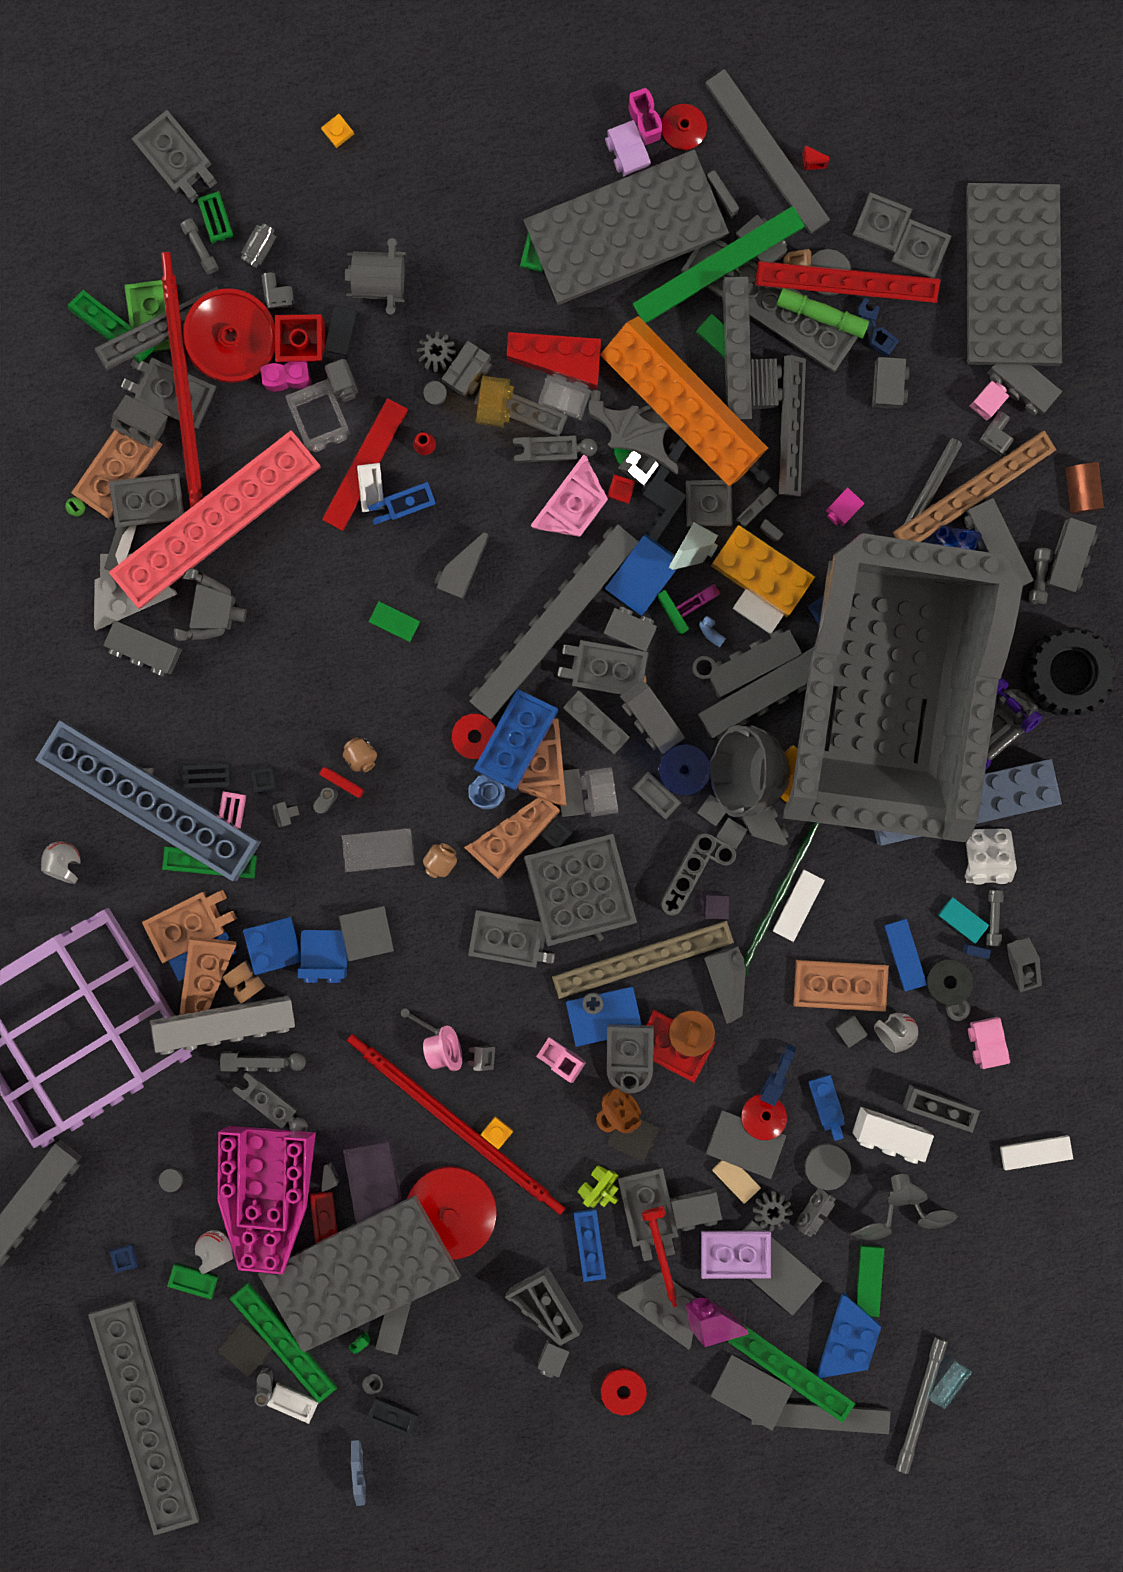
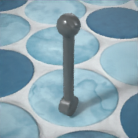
[401,1008,440,1036]

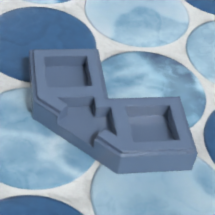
[351,1440,366,1506]

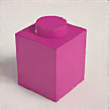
[826,488,864,526]

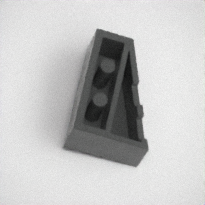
[505,1267,583,1346]

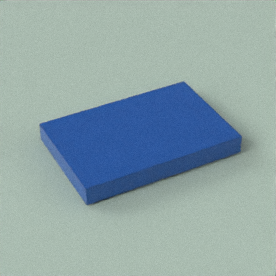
[605,534,676,616]
[566,986,641,1047]

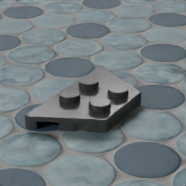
[617,1271,698,1349]

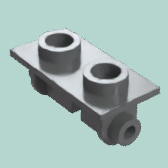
[794,1188,836,1237]

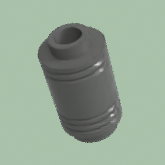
[240,223,277,268]

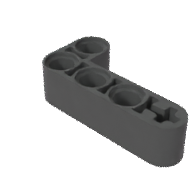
[661,833,736,915]

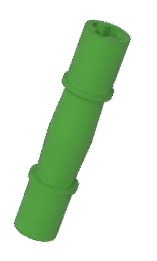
[776,288,869,338]

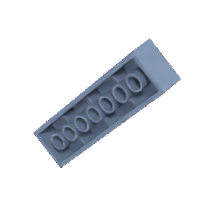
[874,759,1062,845]

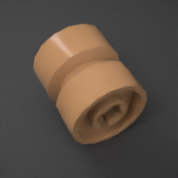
[222,960,265,1003]

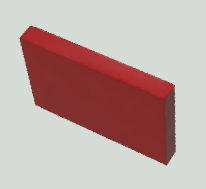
[646,1009,715,1082]

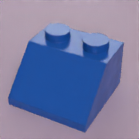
[243,917,301,975]

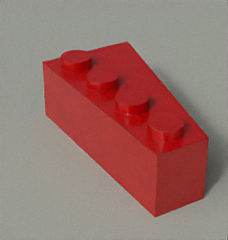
[507,332,601,390]

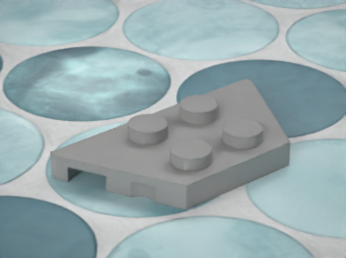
[94,574,177,630]

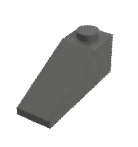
[435,532,489,600]
[705,947,746,1023]

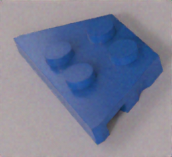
[817,1292,881,1378]

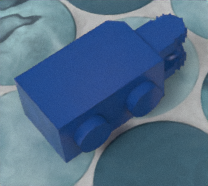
[367,482,436,525]

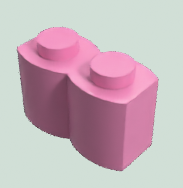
[968,1017,1010,1069]

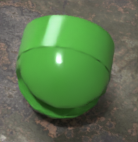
[65,497,85,517]

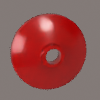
[662,104,707,150]
[741,1094,787,1141]

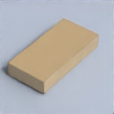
[712,1160,761,1204]

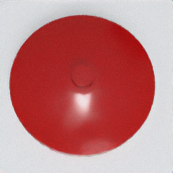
[183,289,275,383]
[407,1166,497,1260]

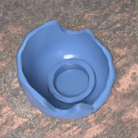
[468,775,505,809]

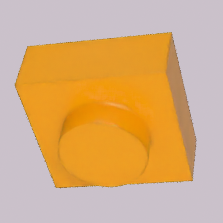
[321,114,354,148]
[481,1116,513,1150]

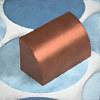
[1066,462,1104,514]

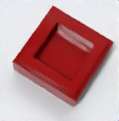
[607,475,636,504]

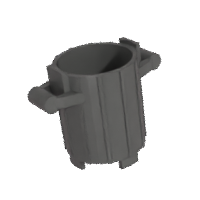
[345,238,406,314]

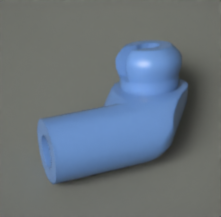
[699,616,726,648]

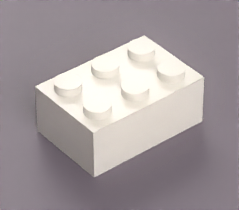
[852,1107,934,1164]

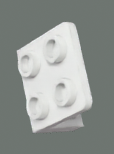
[965,829,1017,884]

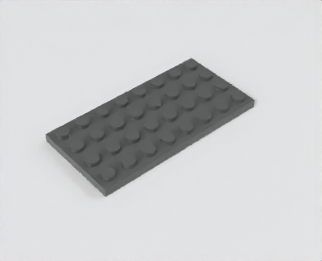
[523,149,729,305]
[966,183,1062,366]
[258,1195,461,1352]

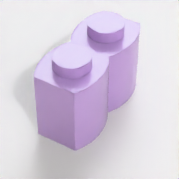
[605,120,651,178]

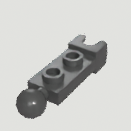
[513,436,597,464]
[220,1050,306,1072]
[233,1071,308,1132]

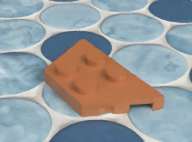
[518,718,567,807]

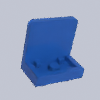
[298,930,347,983]

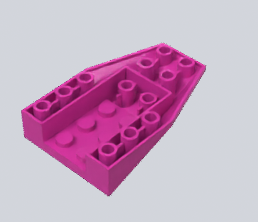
[218,1126,316,1274]

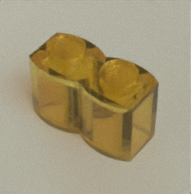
[476,376,514,428]

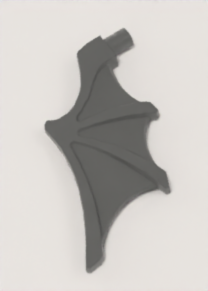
[588,390,678,474]

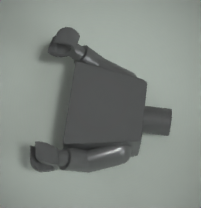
[174,569,247,641]

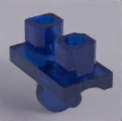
[936,525,982,551]

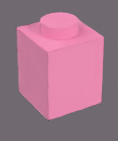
[970,381,1009,421]

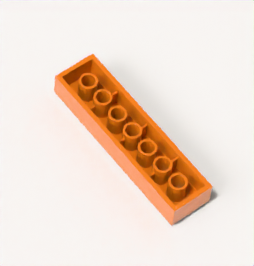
[600,316,768,486]

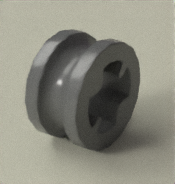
[582,993,603,1014]

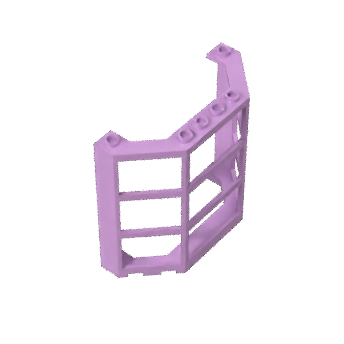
[0,908,194,1148]

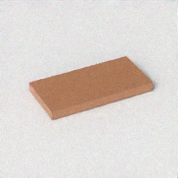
[71,430,163,520]
[793,960,888,1011]

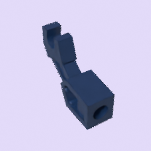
[857,298,899,358]
[760,1044,796,1106]

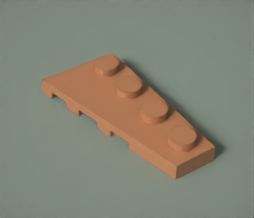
[464,798,560,879]
[179,936,236,1015]

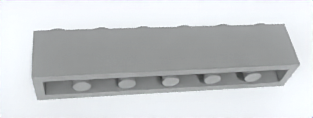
[150,996,295,1055]

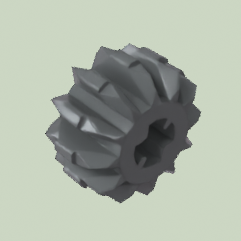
[417,332,456,372]
[753,1191,792,1231]

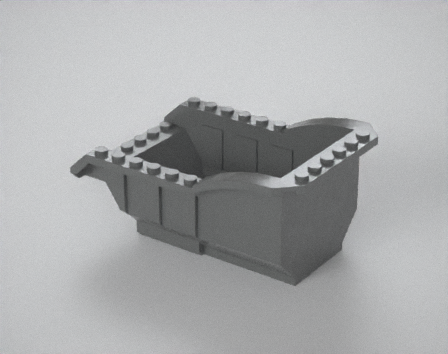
[783,533,1023,843]

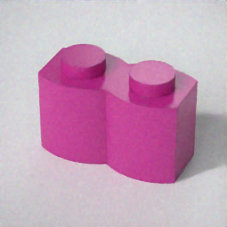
[629,88,662,145]
[261,362,312,392]

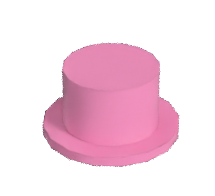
[423,1025,462,1071]

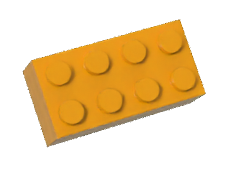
[711,525,815,617]

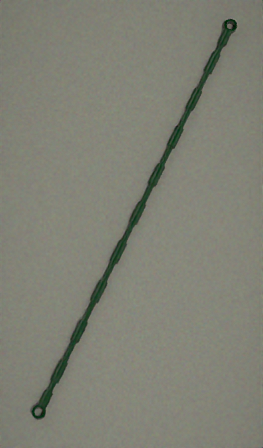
[743,822,820,977]

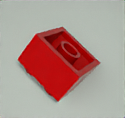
[275,314,325,362]

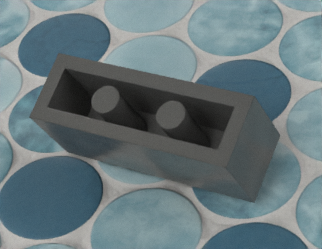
[987,364,1062,417]
[1045,518,1098,594]
[103,620,182,676]
[620,680,685,754]
[563,691,630,755]
[902,1085,980,1133]

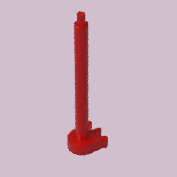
[641,1206,677,1307]

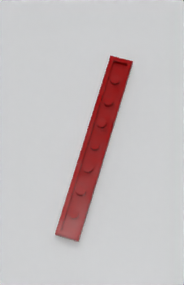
[755,261,940,303]

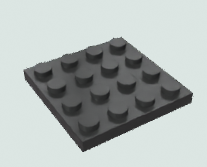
[524,834,637,947]

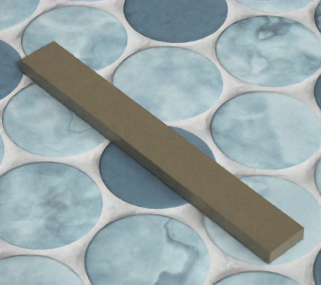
[552,921,734,999]

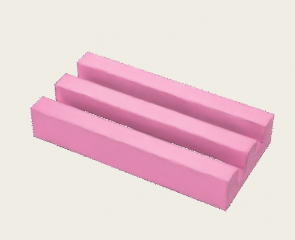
[219,791,246,828]

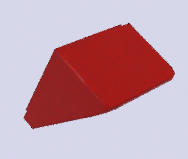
[803,146,830,170]

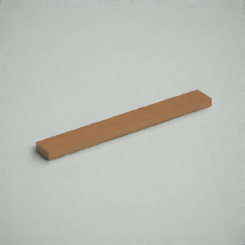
[893,431,1056,542]

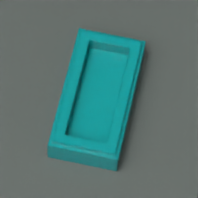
[938,897,989,944]

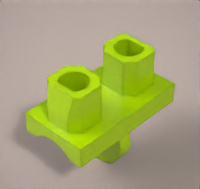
[578,1166,619,1208]

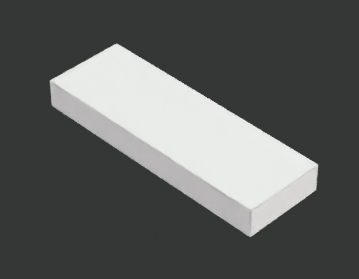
[772,870,825,942]
[1000,1135,1073,1170]

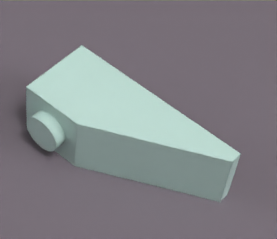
[669,522,718,570]

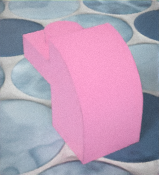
[536,1037,586,1083]

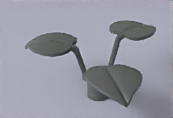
[851,1174,958,1240]

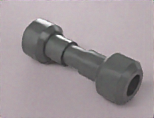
[1028,548,1054,605]

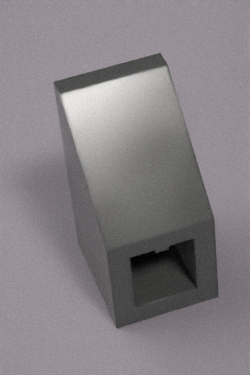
[741,806,789,846]

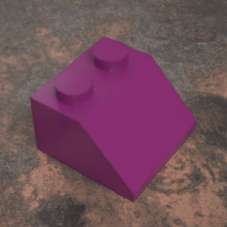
[686,1298,748,1347]

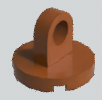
[669,1010,715,1057]
[596,1088,641,1134]

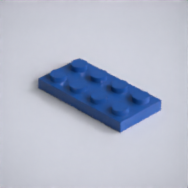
[474,689,558,791]

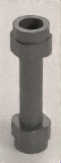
[180,218,219,274]
[986,890,1004,946]

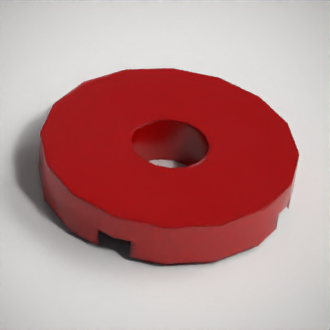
[452,714,496,759]
[601,1368,647,1415]

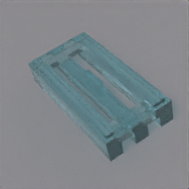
[928,1361,972,1409]

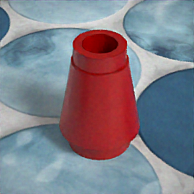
[413,432,436,455]

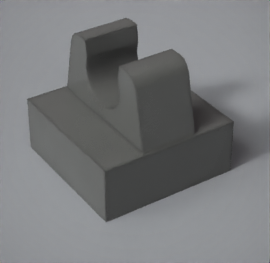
[272,802,300,828]
[468,1045,495,1071]

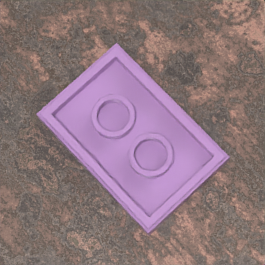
[701,1231,771,1279]

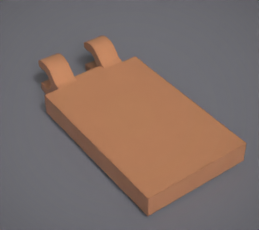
[142,890,237,963]

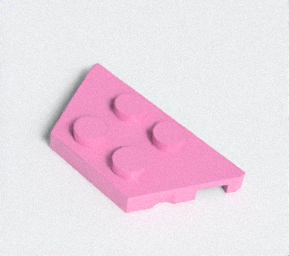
[531,455,608,537]

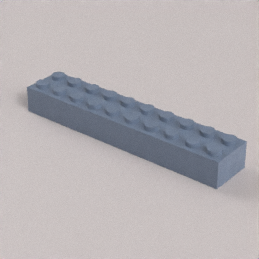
[35,720,261,881]

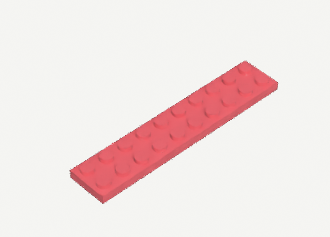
[109,430,321,609]

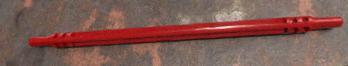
[161,252,203,508]
[346,1034,565,1215]

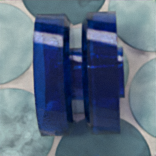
[658,744,711,795]

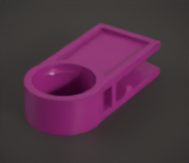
[676,584,721,618]

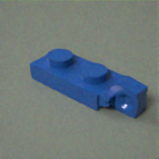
[808,1074,845,1141]

